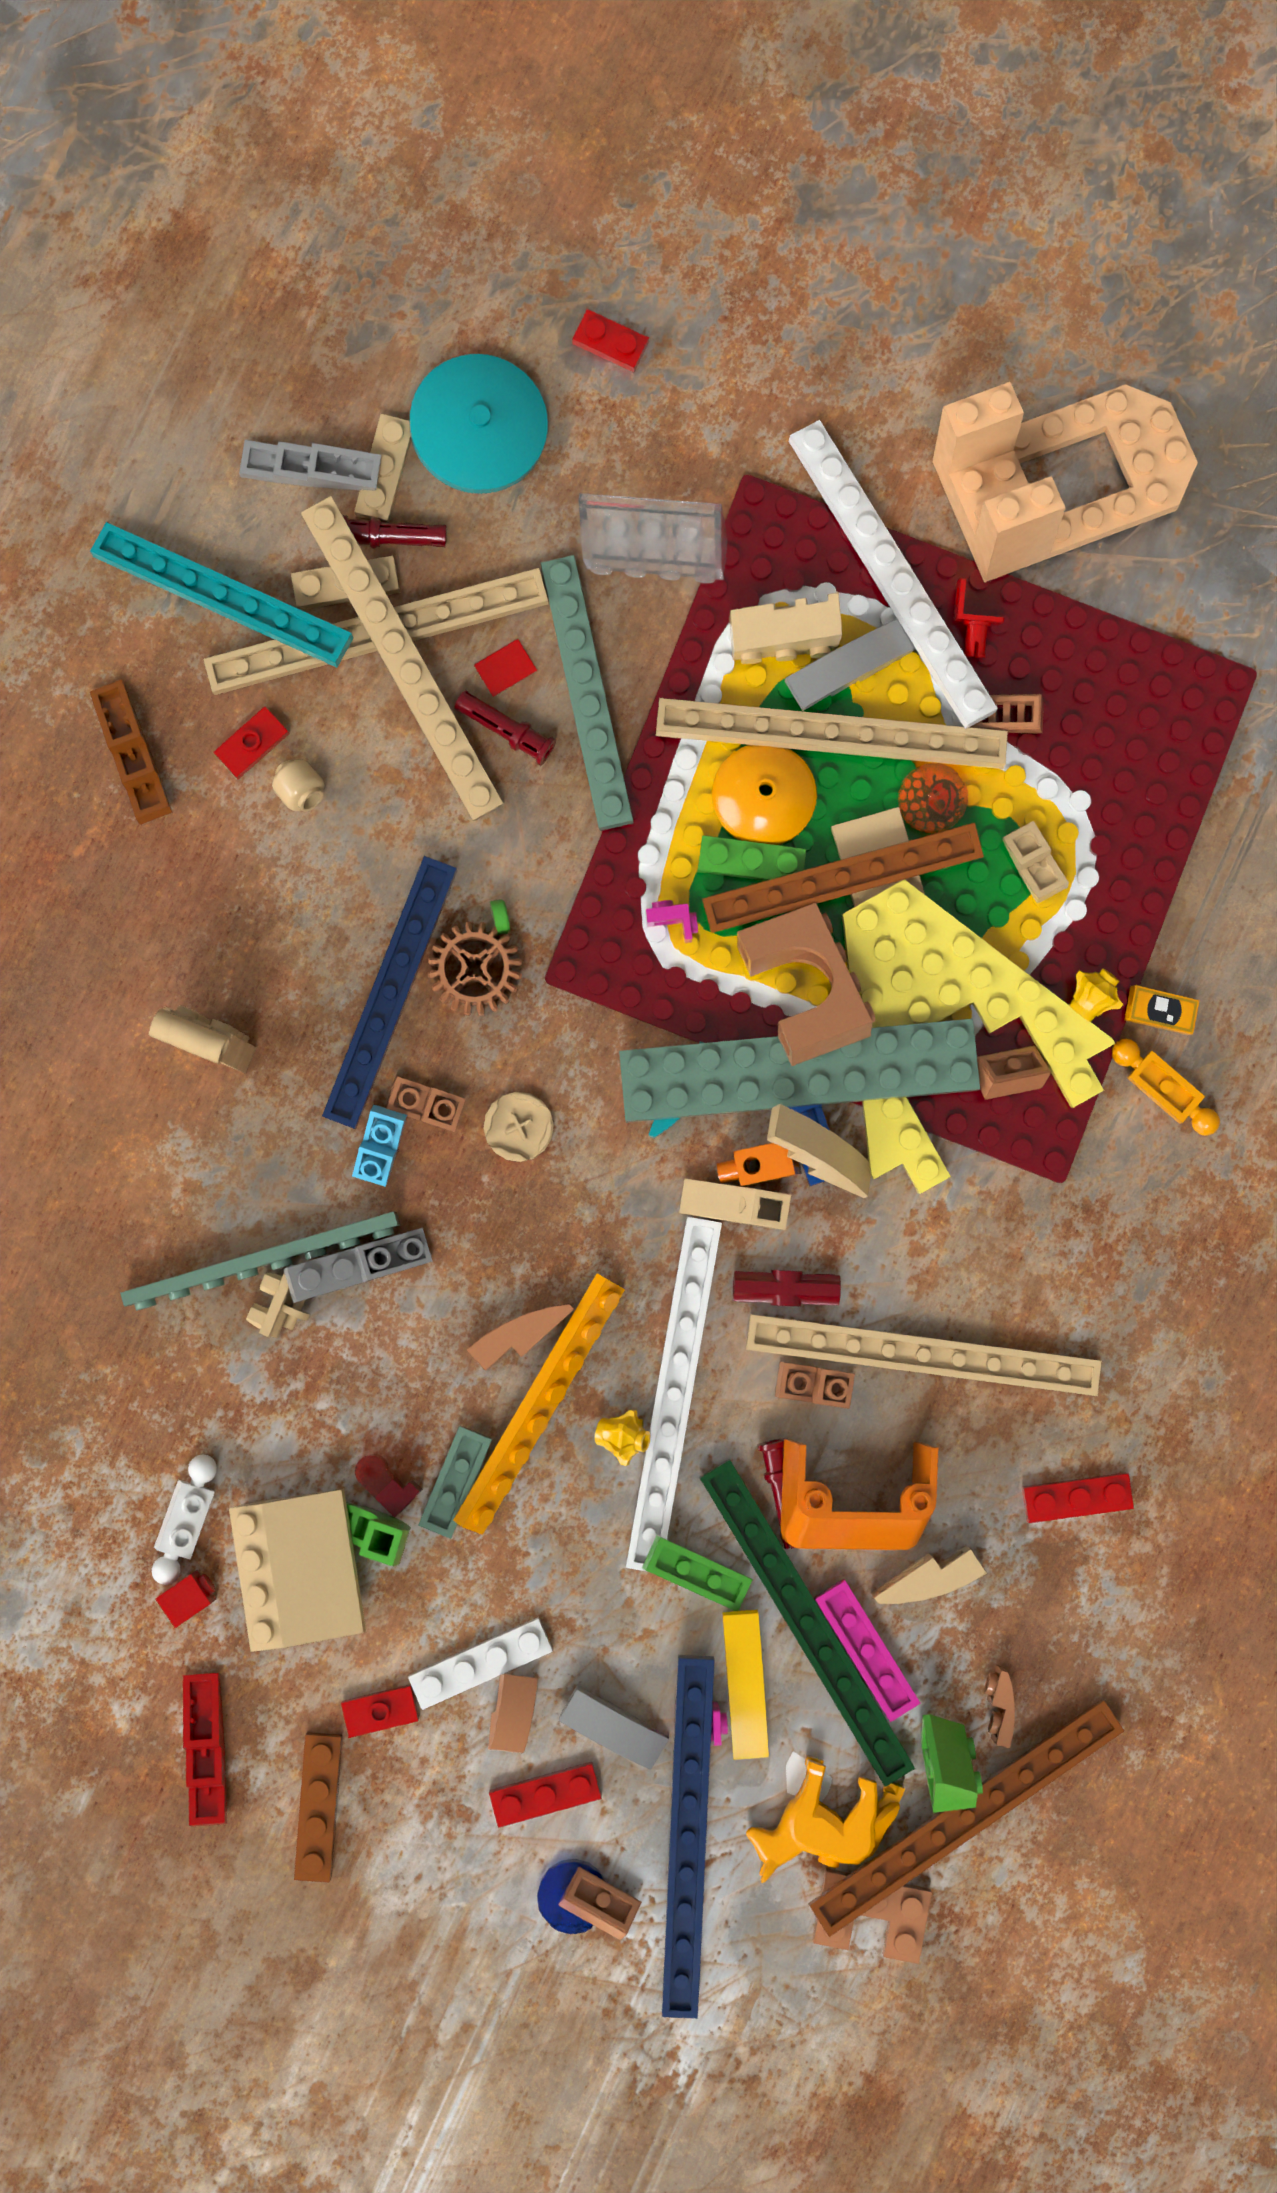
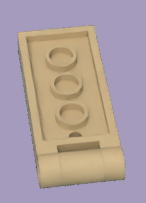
[149,1005,256,1073]

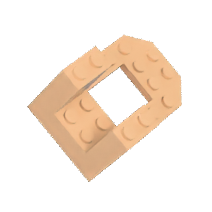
[932,382,1198,582]

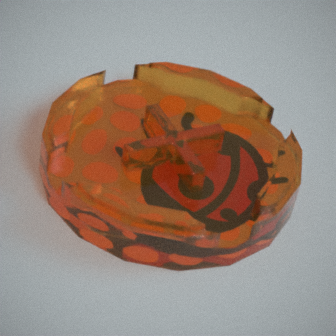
[898,763,968,833]

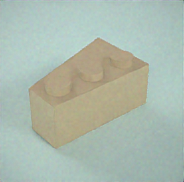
[729,592,842,664]

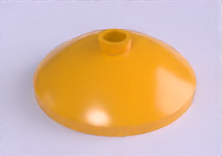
[712,745,817,845]

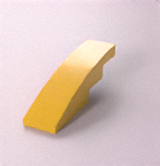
[722,1609,769,1760]

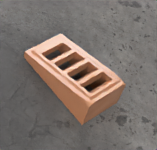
[970,694,1044,733]

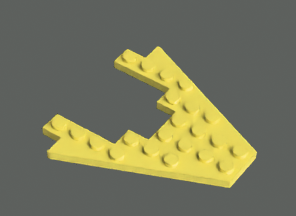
[842,879,1115,1194]

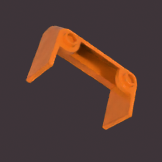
[781,1439,938,1550]

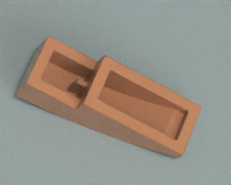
[467,1304,575,1371]

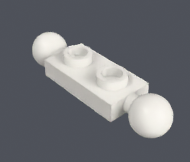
[152,1455,217,1585]

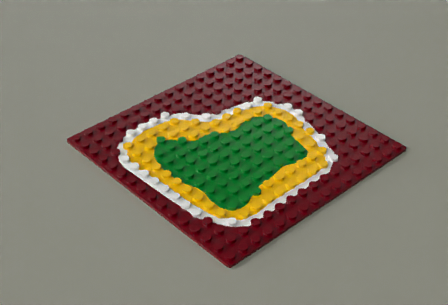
[545,475,1257,1183]

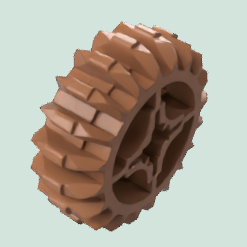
[428,922,522,1016]

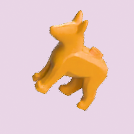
[746,1755,905,1883]

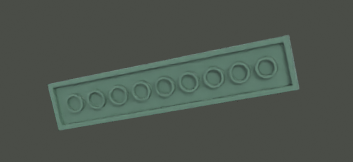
[619,1019,980,1123]

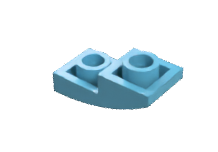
[352,1105,407,1187]

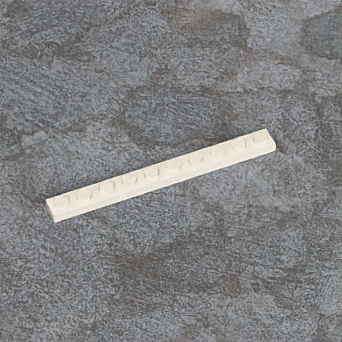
[789,420,998,729]
[626,1217,722,1572]

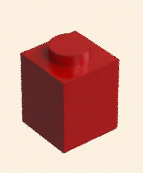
[155,1570,216,1628]

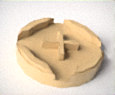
[483,1092,554,1162]

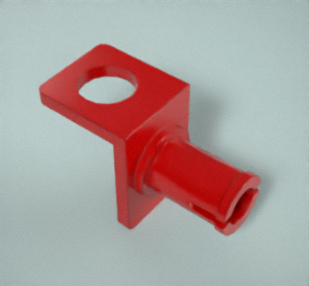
[953,578,1004,658]

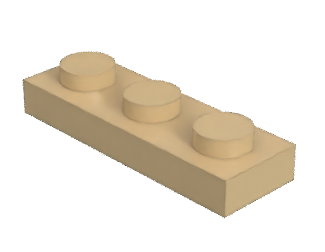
[354,414,412,522]
[291,556,400,610]

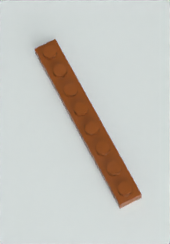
[702,823,984,933]

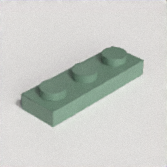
[418,1425,492,1539]

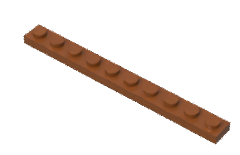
[808,1700,1124,1937]

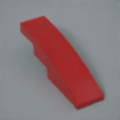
[183,1673,227,1827]

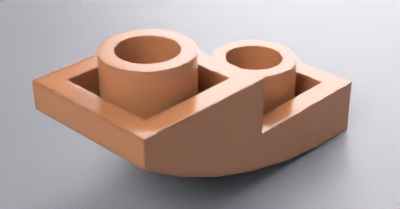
[385,1076,465,1132]
[775,1362,855,1409]
[984,1665,1015,1749]
[488,1674,538,1753]

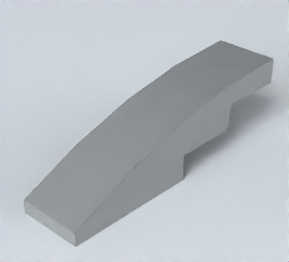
[239,440,381,491]
[785,619,916,711]

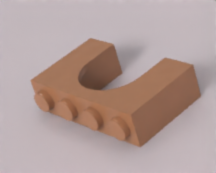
[737,903,875,1066]

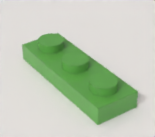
[697,835,807,881]
[642,1535,753,1611]

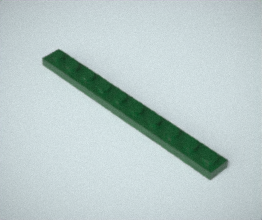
[699,1459,915,1787]

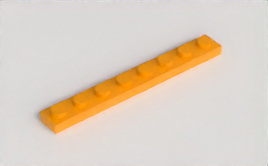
[453,1273,625,1535]

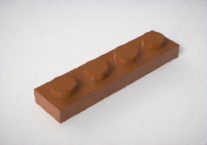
[294,1732,342,1883]

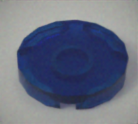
[537,1859,605,1935]

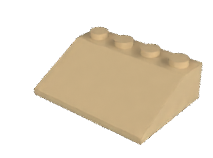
[229,1489,366,1652]

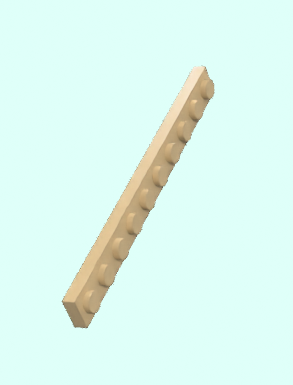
[301,496,504,821]
[203,568,548,695]
[656,698,1008,769]
[746,1314,1102,1396]

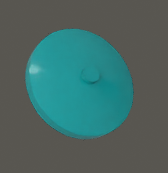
[409,354,548,494]

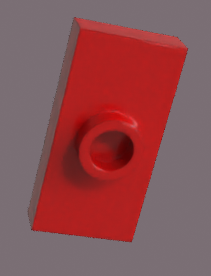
[213,706,290,780]
[341,1684,419,1738]

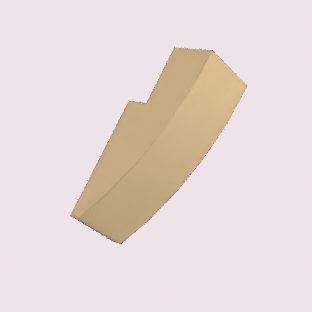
[871,1545,987,1604]

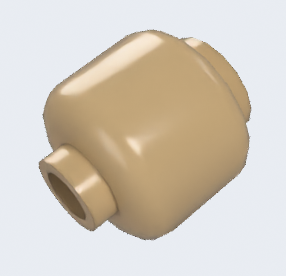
[272,759,325,812]

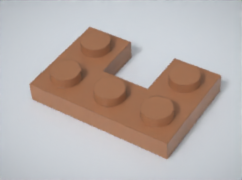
[812,1868,932,1964]

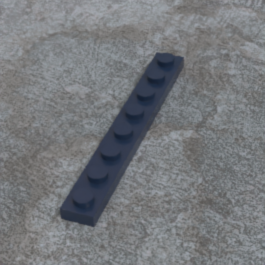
[322,856,458,1130]

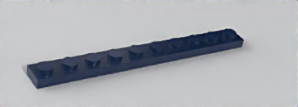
[662,1655,714,2019]

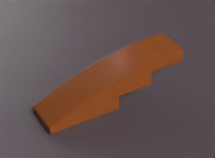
[90,679,173,825]

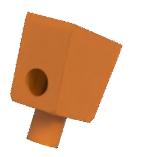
[717,1143,801,1186]

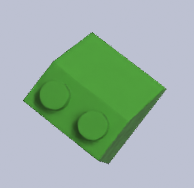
[921,1714,983,1813]

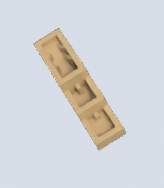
[767,1104,871,1198]

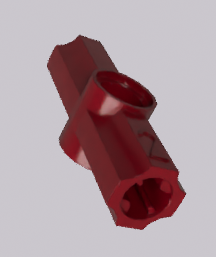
[733,1270,841,1307]

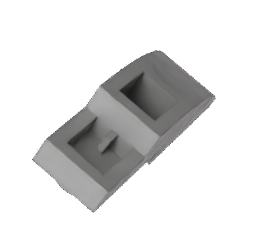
[284,1228,433,1303]

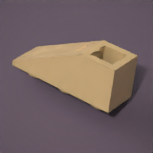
[679,1179,791,1231]

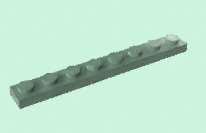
[541,555,634,831]
[120,1211,401,1311]

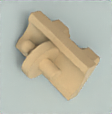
[246,1273,311,1338]

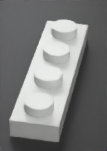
[408,1617,553,1710]

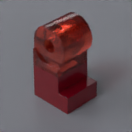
[355,1454,423,1518]

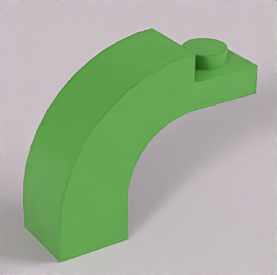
[346,1502,411,1566]

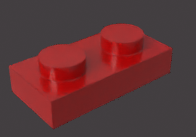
[572,309,649,373]

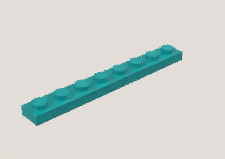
[90,522,353,668]

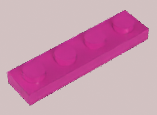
[814,1579,921,1722]

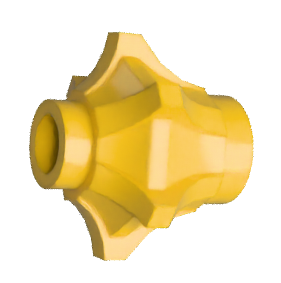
[1069,968,1123,1022]
[595,1410,650,1466]

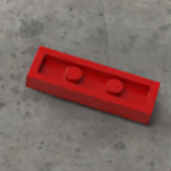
[1022,1472,1134,1523]
[489,1761,602,1828]

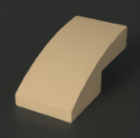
[1003,821,1069,904]

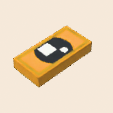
[1124,985,1200,1035]

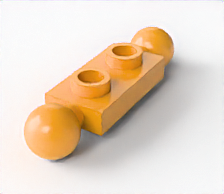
[1112,1039,1220,1136]

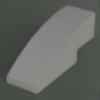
[559,1685,669,1770]

